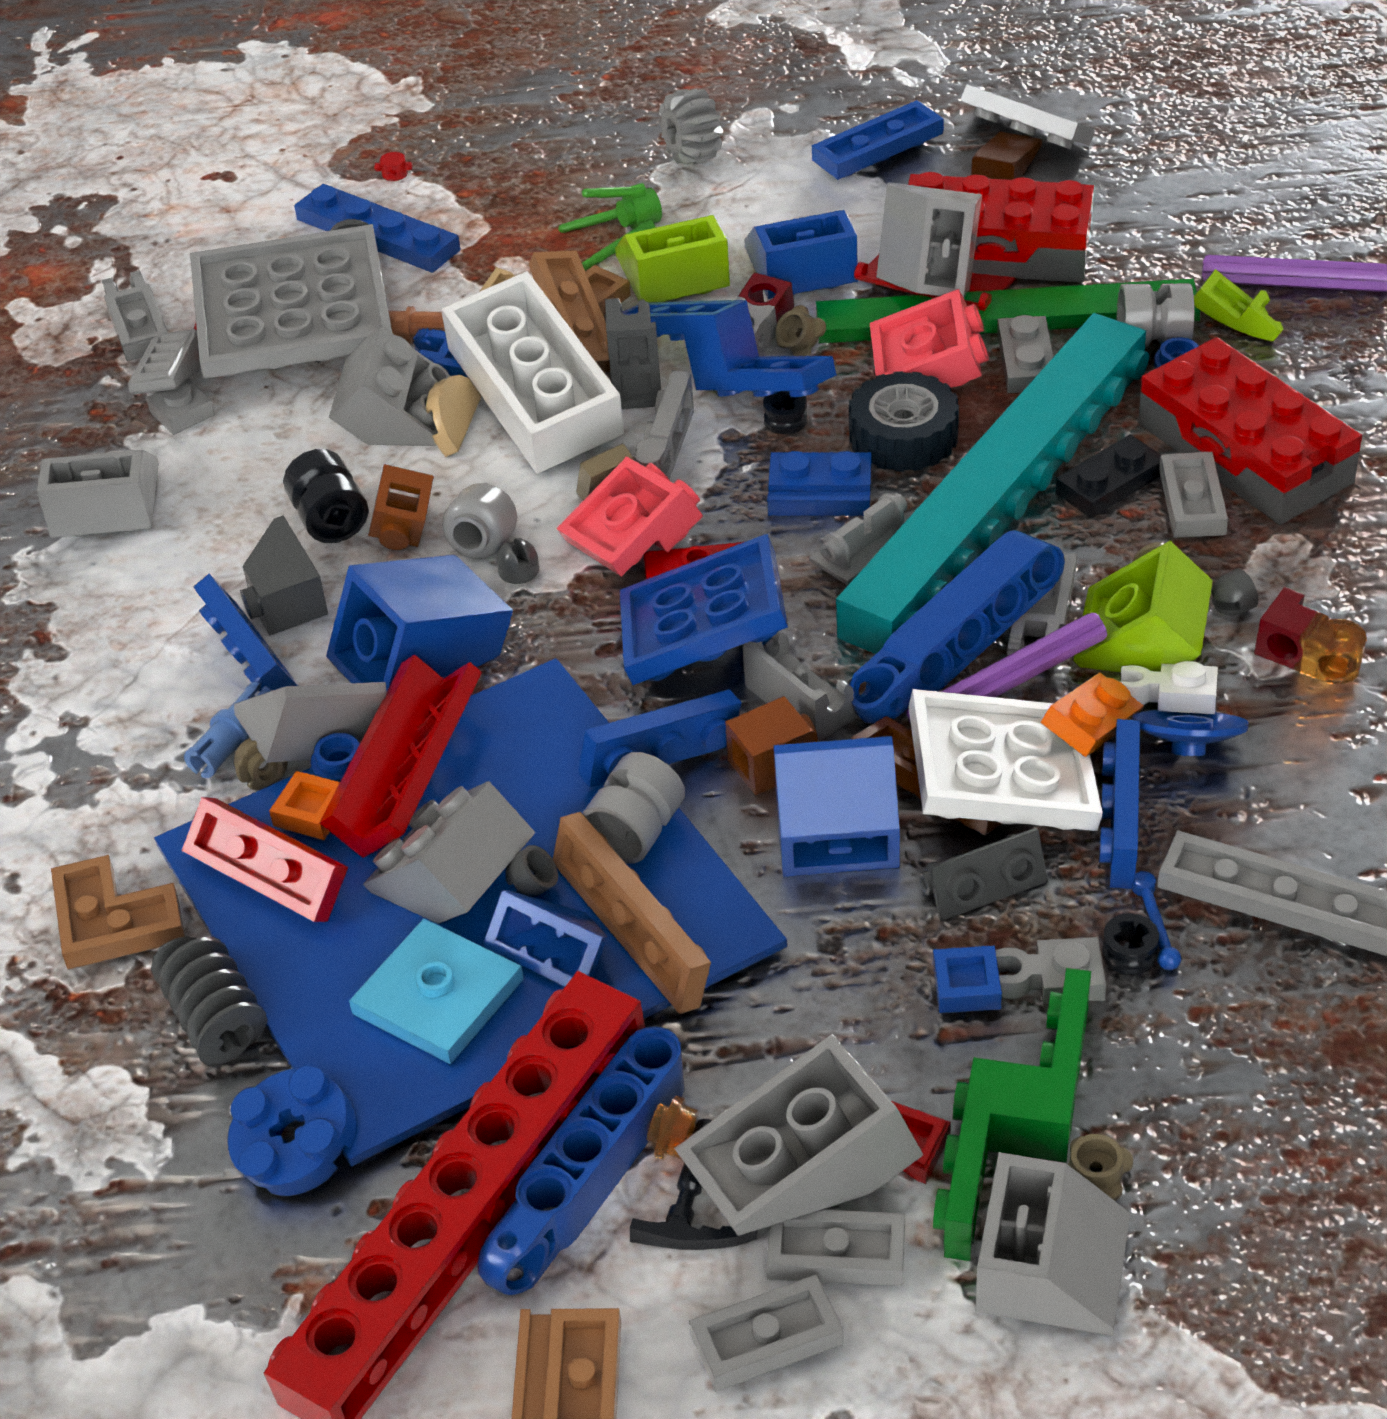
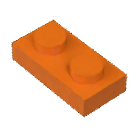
[1040,672,1144,757]

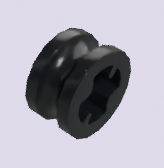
[763,391,807,435]
[1102,913,1159,975]

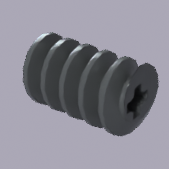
[151,936,267,1066]

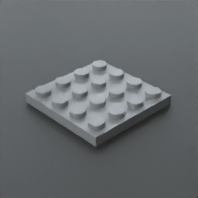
[190,224,392,379]

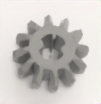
[658,89,723,165]

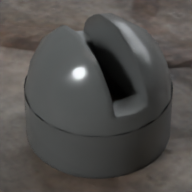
[497,538,539,584]
[1211,568,1258,616]
[505,845,558,897]

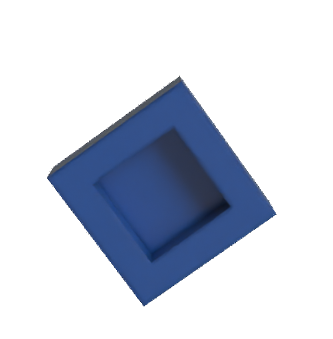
[933,945,1002,1013]

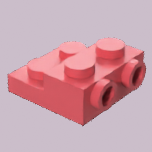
[870,289,989,387]
[556,456,703,577]

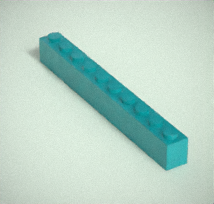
[836,313,1149,654]

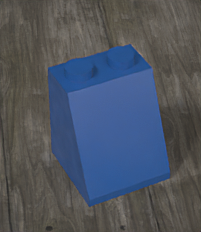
[326,555,513,690]

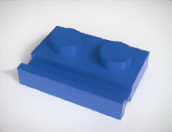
[767,451,872,516]

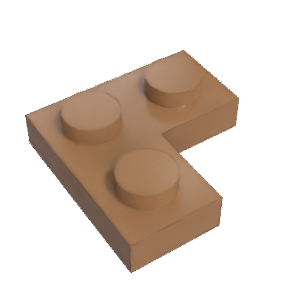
[51,855,185,969]

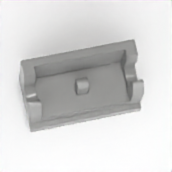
[743,630,858,742]

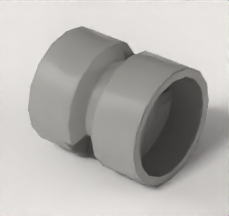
[1117,283,1195,347]
[582,752,685,863]

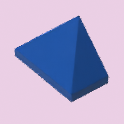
[482,890,608,986]

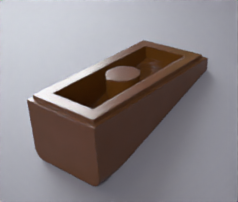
[971,131,1042,180]

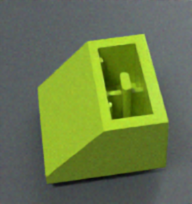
[615,215,730,302]

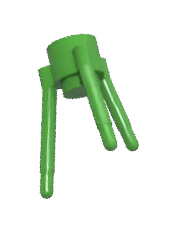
[558,183,662,271]

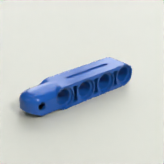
[850,530,1065,724]
[477,1027,685,1295]

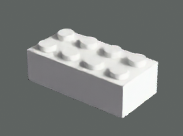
[441,271,624,474]

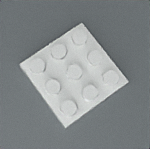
[908,689,1103,831]

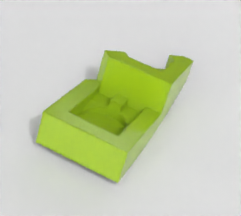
[1194,269,1284,341]

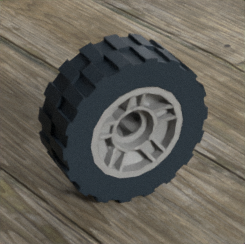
[849,371,959,472]

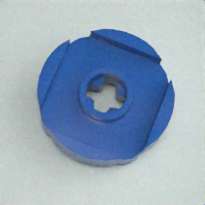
[228,1065,357,1196]

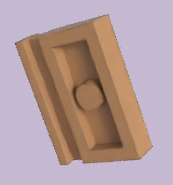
[511,1308,621,1419]

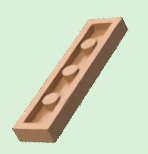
[553,812,711,1014]

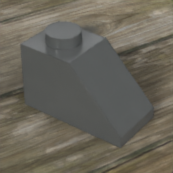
[240,515,328,636]

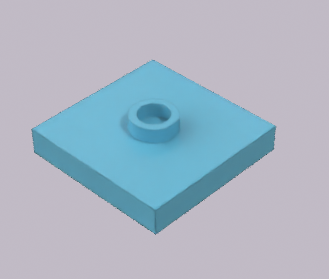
[349,918,524,1065]

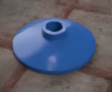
[1132,710,1249,756]

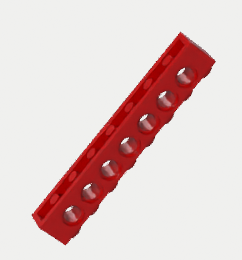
[263,971,645,1419]

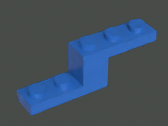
[623,300,837,397]

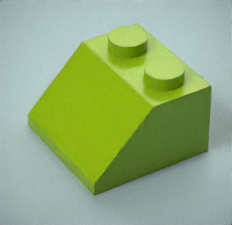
[1073,540,1213,673]

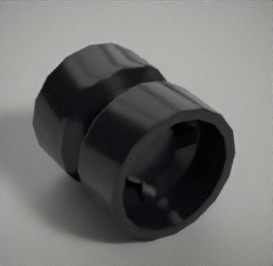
[283,449,369,543]

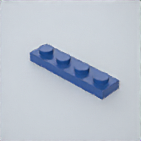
[294,184,461,273]

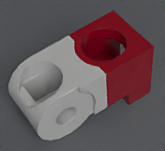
[736,272,794,356]

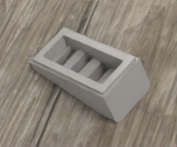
[128,329,201,395]

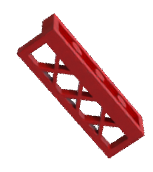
[319,654,482,858]

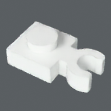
[1120,661,1218,714]

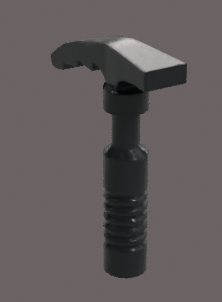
[630,1119,758,1250]

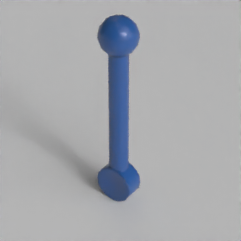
[1132,871,1182,971]

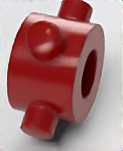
[374,152,413,181]

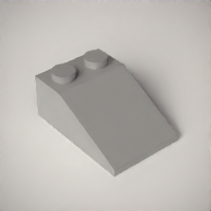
[674,1034,923,1236]

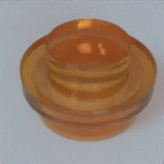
[647,1095,699,1160]

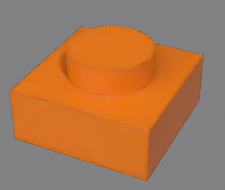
[269,771,340,840]

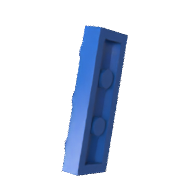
[812,100,944,180]
[193,573,299,692]
[578,689,742,788]
[1099,719,1140,889]

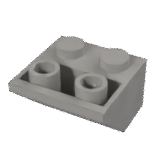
[876,182,982,298]
[329,324,450,446]
[36,450,159,538]
[363,781,536,924]
[975,1152,1130,1336]

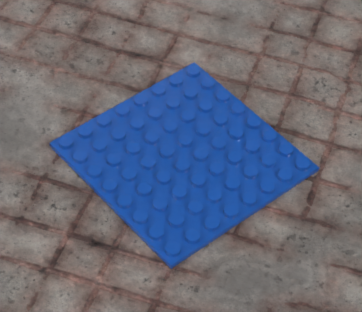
[154,658,788,1167]

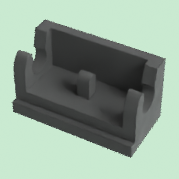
[605,298,661,409]

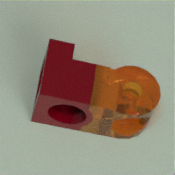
[1254,587,1367,684]

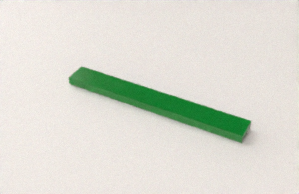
[816,278,1201,344]

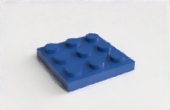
[620,534,788,686]

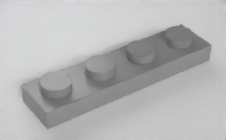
[1157,830,1387,956]

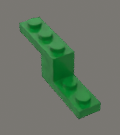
[933,968,1092,1261]

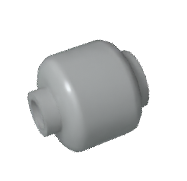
[442,483,517,559]

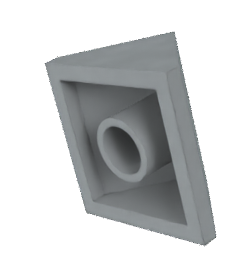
[234,682,387,763]

